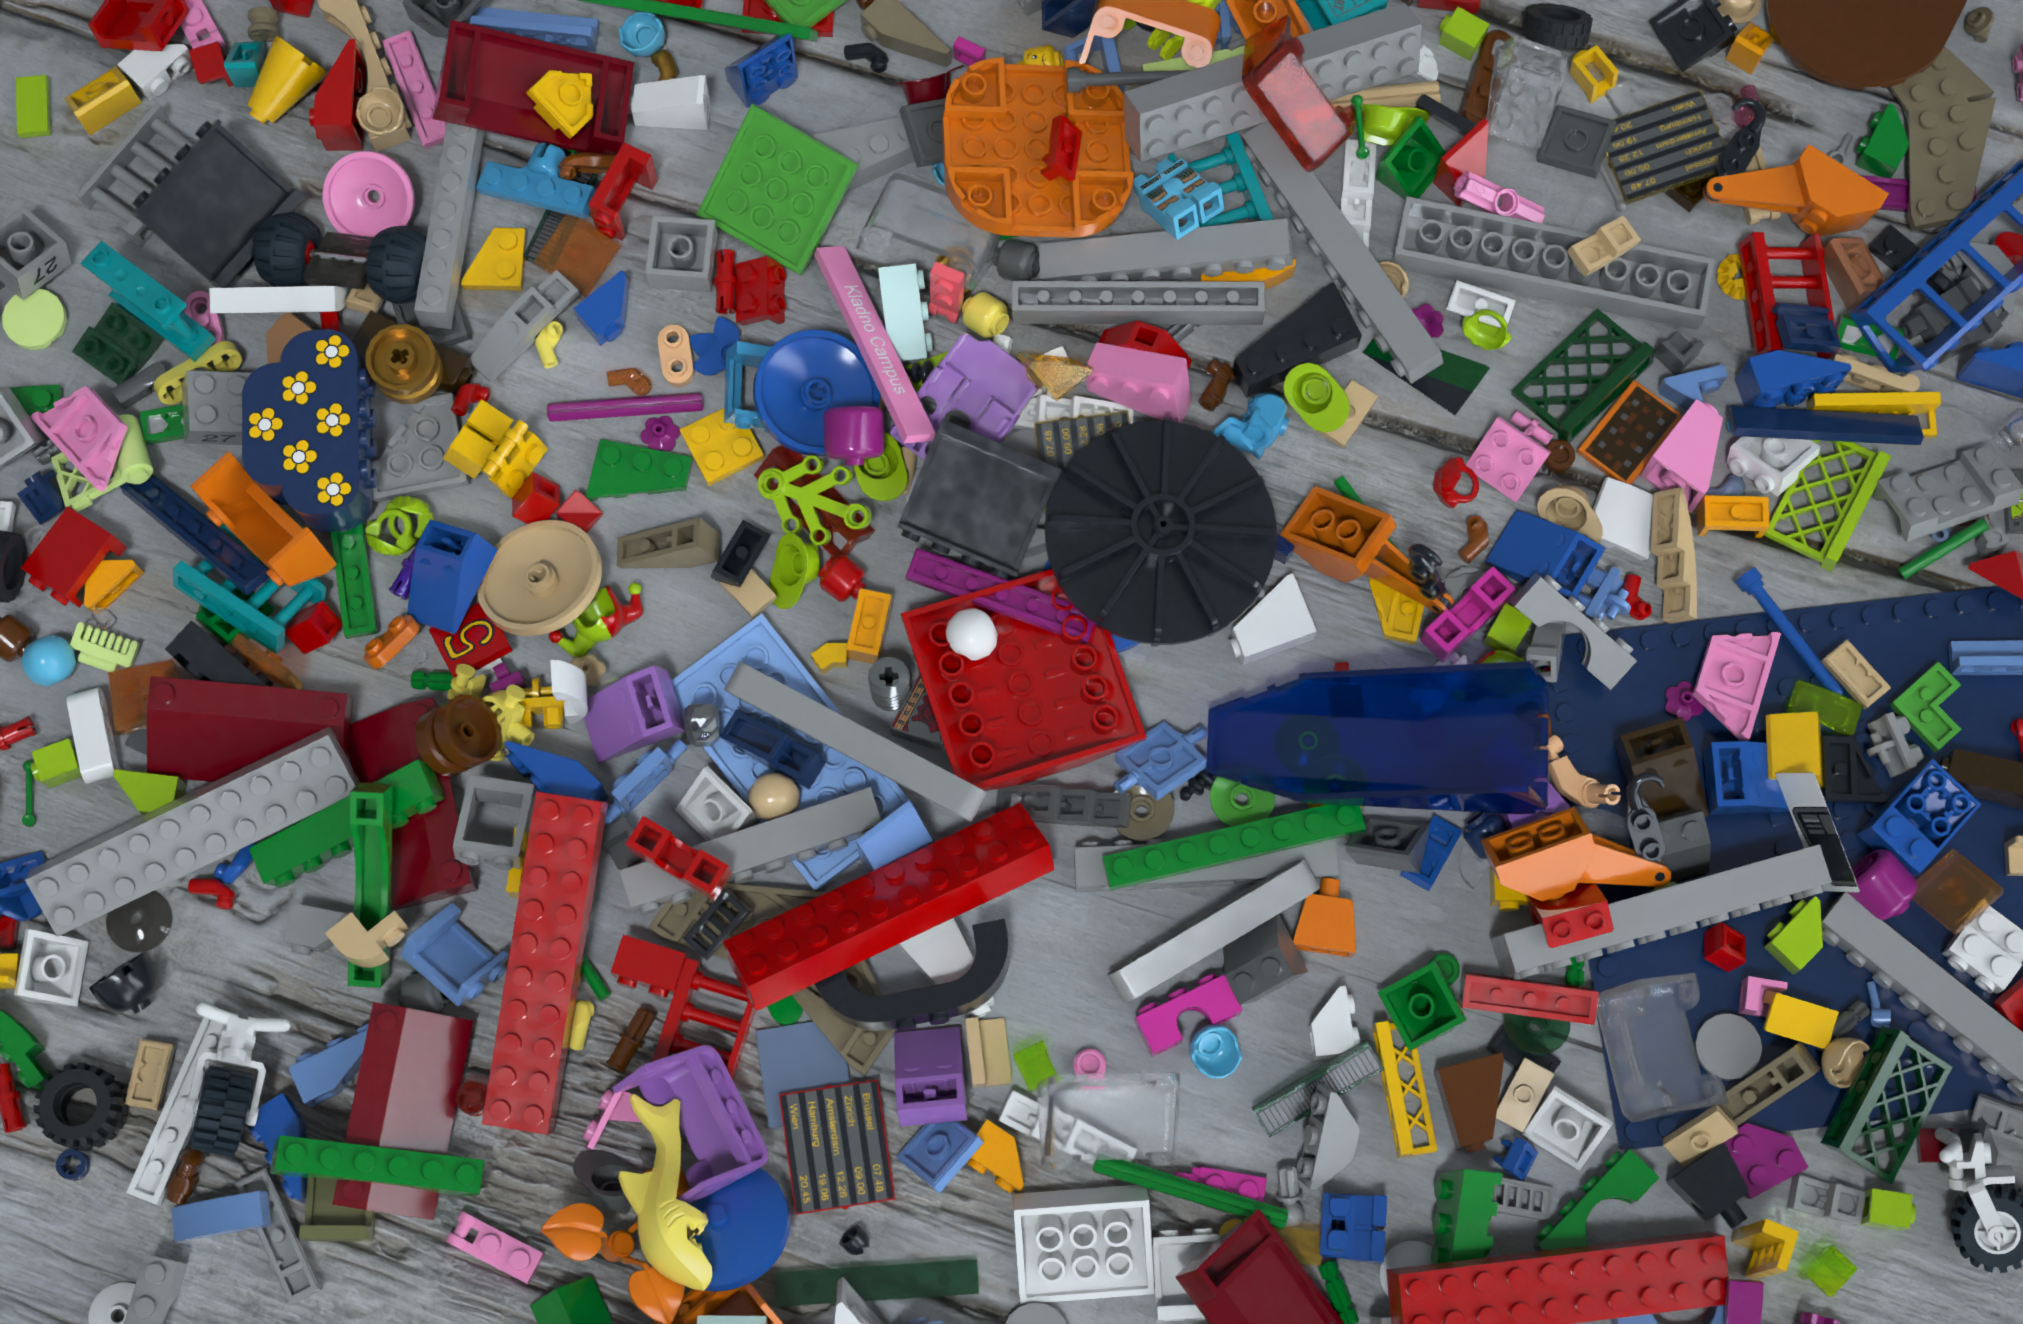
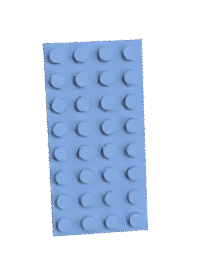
[671,614,919,891]

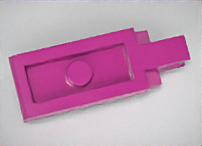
[1173,1167,1267,1202]

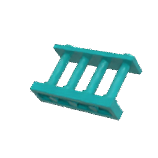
[1168,132,1274,227]
[80,240,216,362]
[173,524,326,654]

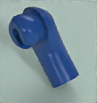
[214,843,255,884]

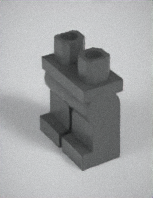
[1900,277,2003,364]

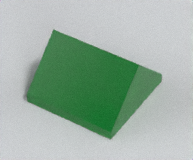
[1375,116,1446,200]
[1377,961,1467,1051]
[530,1275,614,1324]

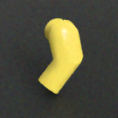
[535,321,563,369]
[568,1000,595,1050]

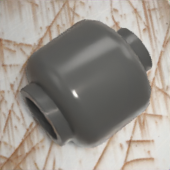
[993,239,1040,281]
[397,974,449,1014]

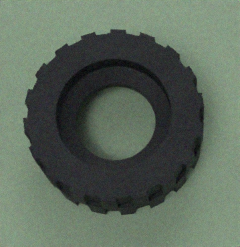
[1521,3,1593,49]
[0,530,28,603]

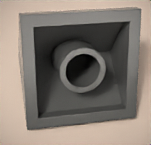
[1346,815,1429,874]

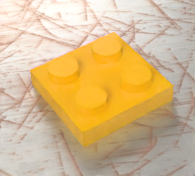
[679,408,765,487]

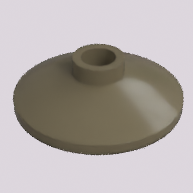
[1114,784,1174,841]

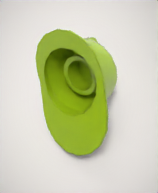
[1361,104,1430,146]
[1284,363,1350,433]
[853,432,908,501]
[769,533,820,610]

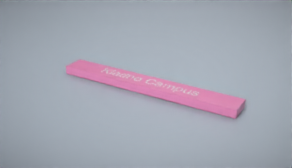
[814,246,936,443]

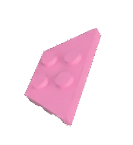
[30,386,128,492]
[1692,632,1781,741]

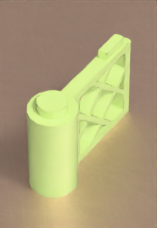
[51,414,153,512]

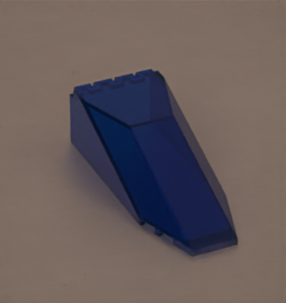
[1206,661,1549,814]

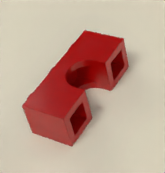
[626,816,732,901]

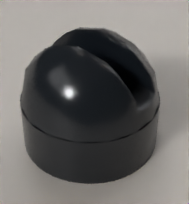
[840,1225,869,1255]

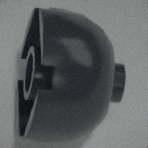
[89,952,159,1014]

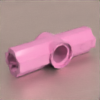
[1454,171,1545,224]

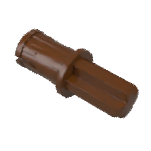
[606,1008,655,1073]

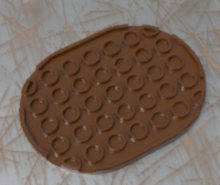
[1766,0,1968,90]

